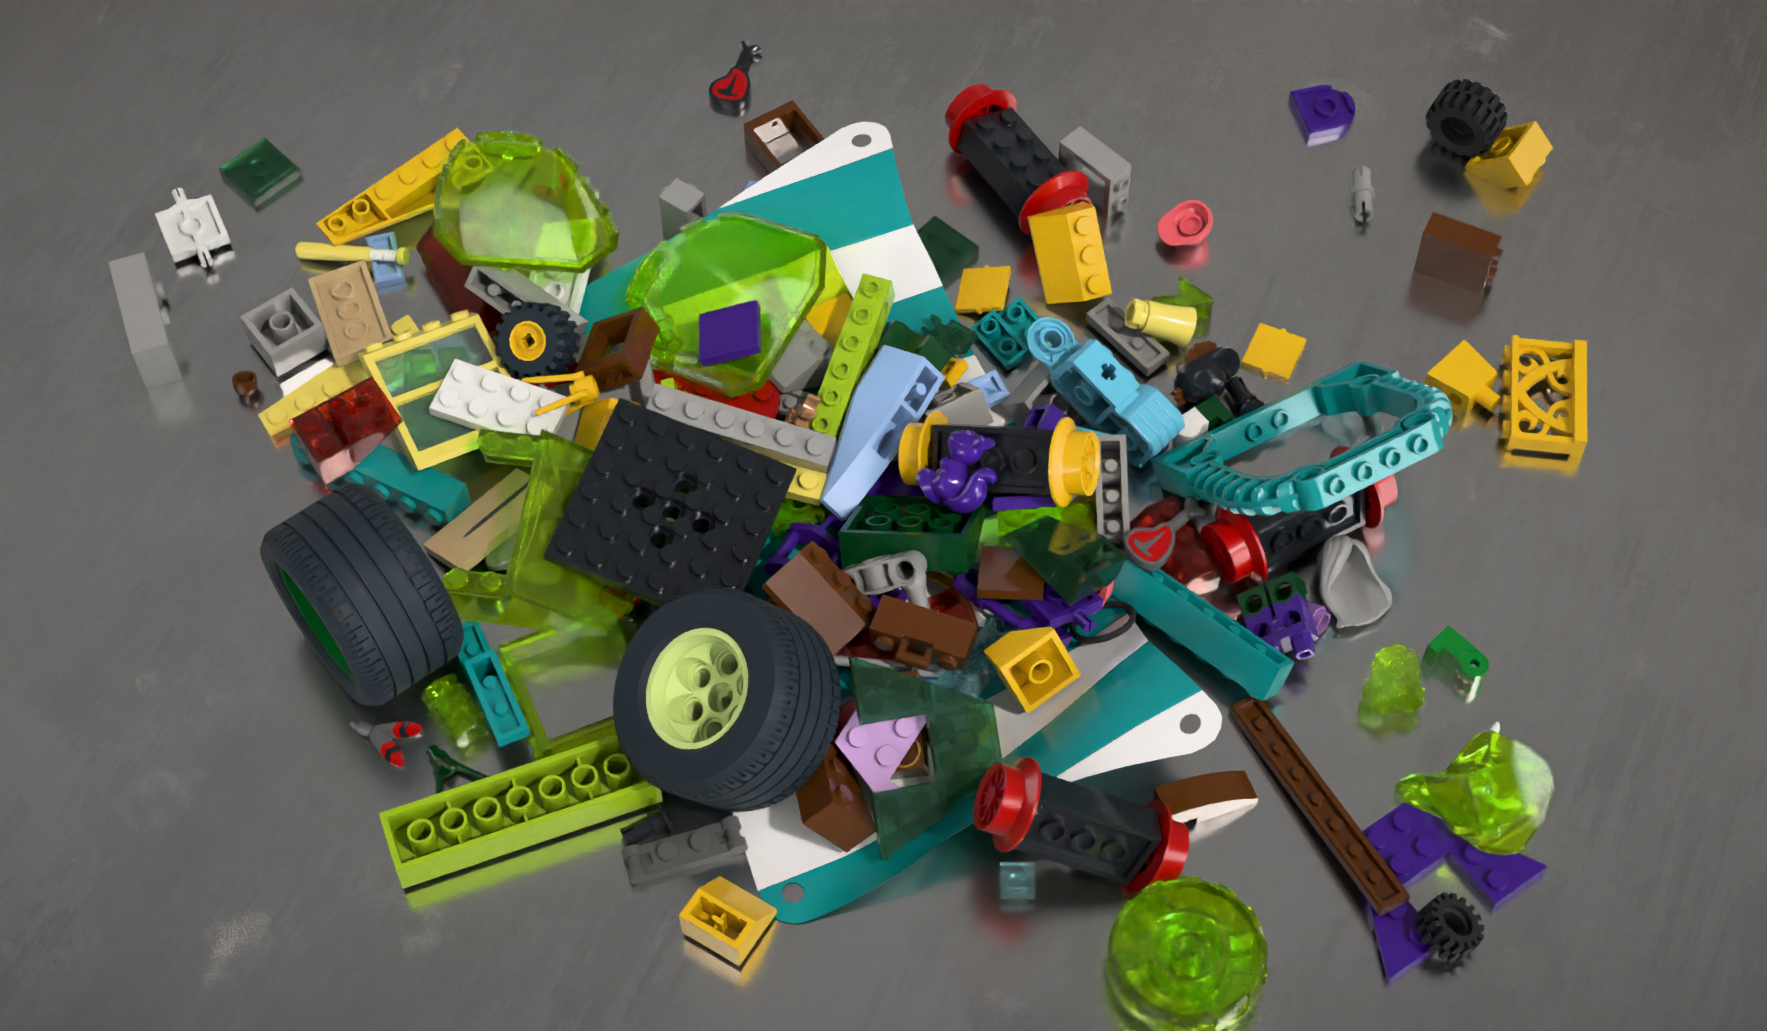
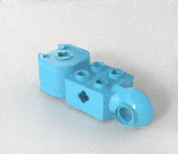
[1027,317,1185,468]

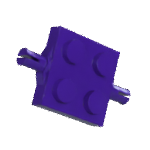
[1018,563,1103,633]

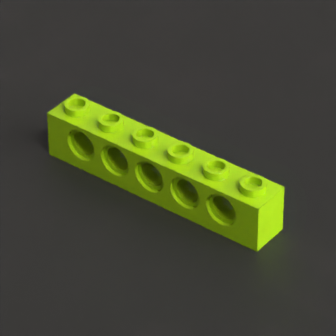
[807,273,895,445]

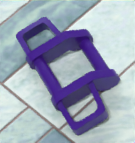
[764,514,846,576]
[952,568,1073,648]

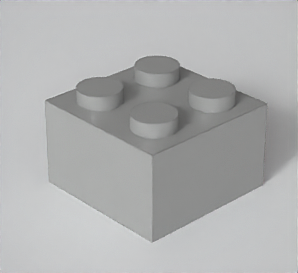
[240,287,330,377]

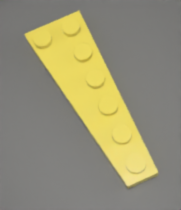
[258,314,438,443]

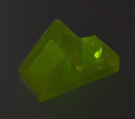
[1151,277,1213,321]

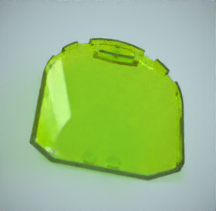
[625,212,827,398]

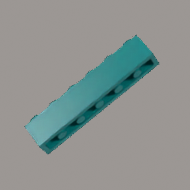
[289,412,471,526]
[1111,560,1295,701]

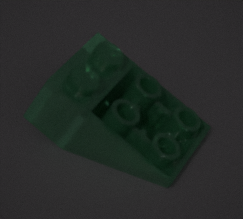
[1004,515,1127,605]

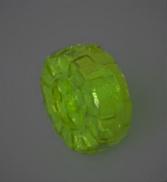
[1106,876,1268,1031]

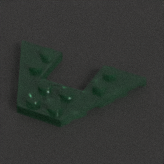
[848,657,1003,861]

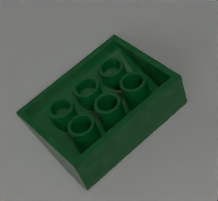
[839,495,988,575]

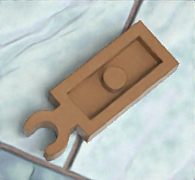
[784,394,821,429]

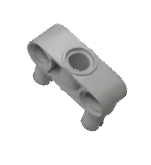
[841,550,931,631]

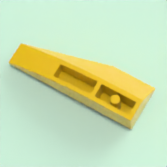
[316,128,494,247]

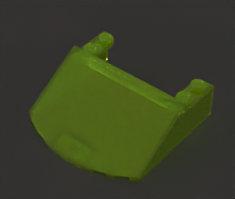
[442,429,657,637]

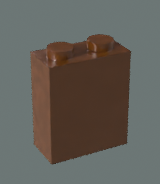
[1414,212,1503,295]

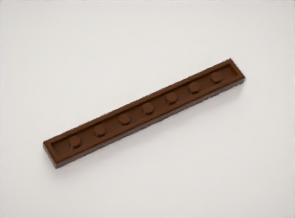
[1229,696,1410,916]

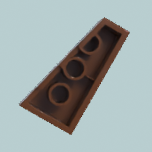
[796,729,877,852]

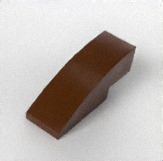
[1153,771,1258,823]

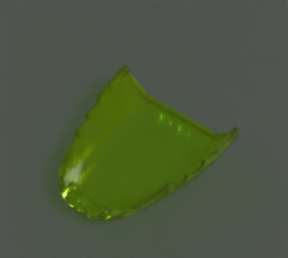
[433,131,619,273]

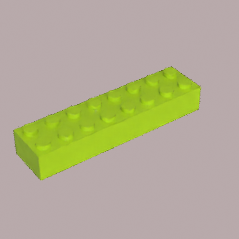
[379,734,663,889]

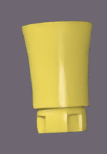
[1124,298,1197,348]

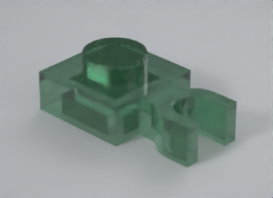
[921,314,978,359]

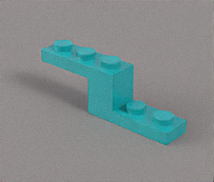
[457,617,530,747]

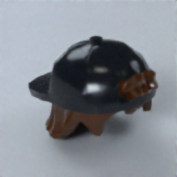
[1170,340,1240,405]

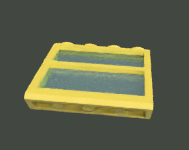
[358,310,511,471]

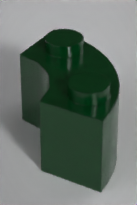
[873,320,953,372]

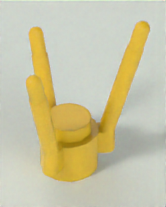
[521,371,600,417]

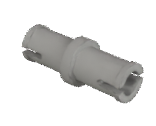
[1351,166,1375,222]

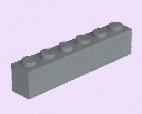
[646,383,836,474]

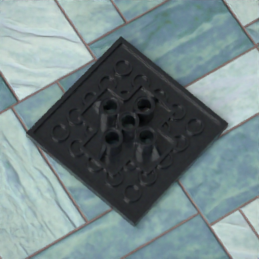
[544,398,797,606]

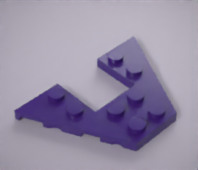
[1362,802,1547,984]

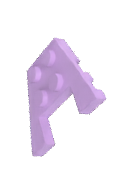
[834,685,973,825]

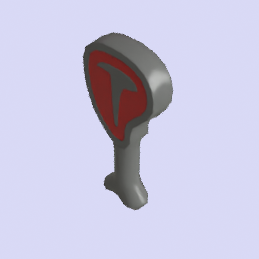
[1123,497,1207,571]

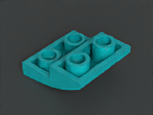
[970,296,1052,370]

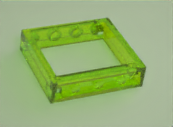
[499,604,628,758]

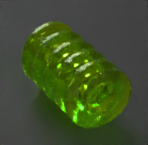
[422,674,487,747]

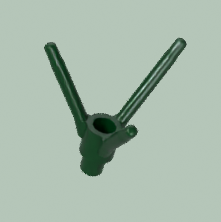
[426,745,489,794]

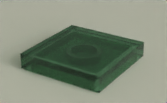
[219,137,302,206]

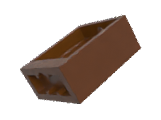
[743,100,824,173]
[575,306,660,392]

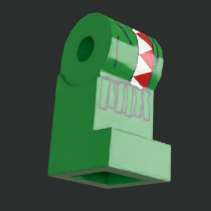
[1422,625,1489,689]

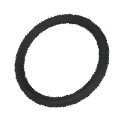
[1069,601,1136,644]

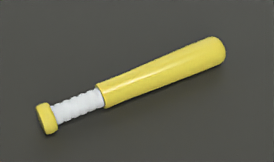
[295,242,410,265]

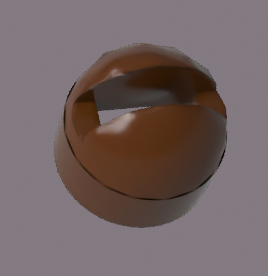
[232,371,258,397]

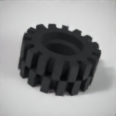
[1416,892,1484,961]

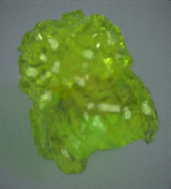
[1363,643,1426,716]

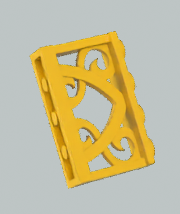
[1501,335,1587,459]

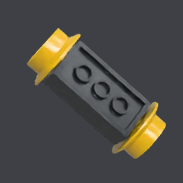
[899,411,1101,507]

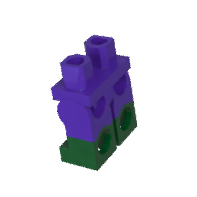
[1236,571,1319,660]

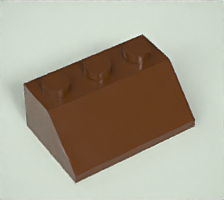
[761,541,877,656]

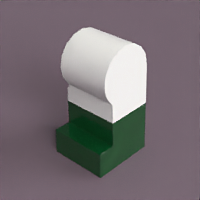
[1173,395,1233,447]

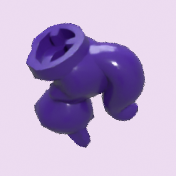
[916,430,997,514]

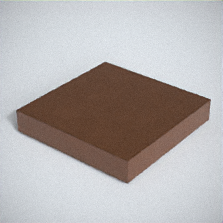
[977,546,1047,601]

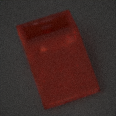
[289,377,403,484]

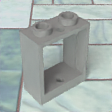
[1058,126,1131,218]

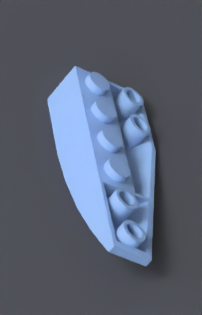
[819,345,945,521]

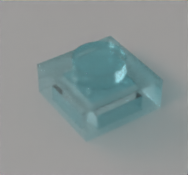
[1000,862,1035,899]

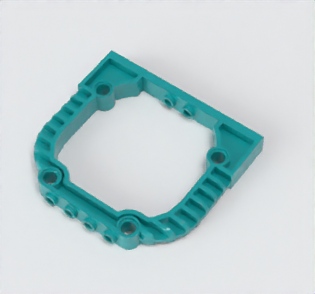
[1151,359,1453,516]

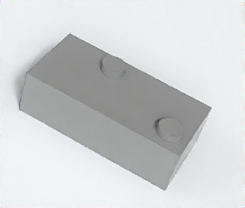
[108,252,182,389]

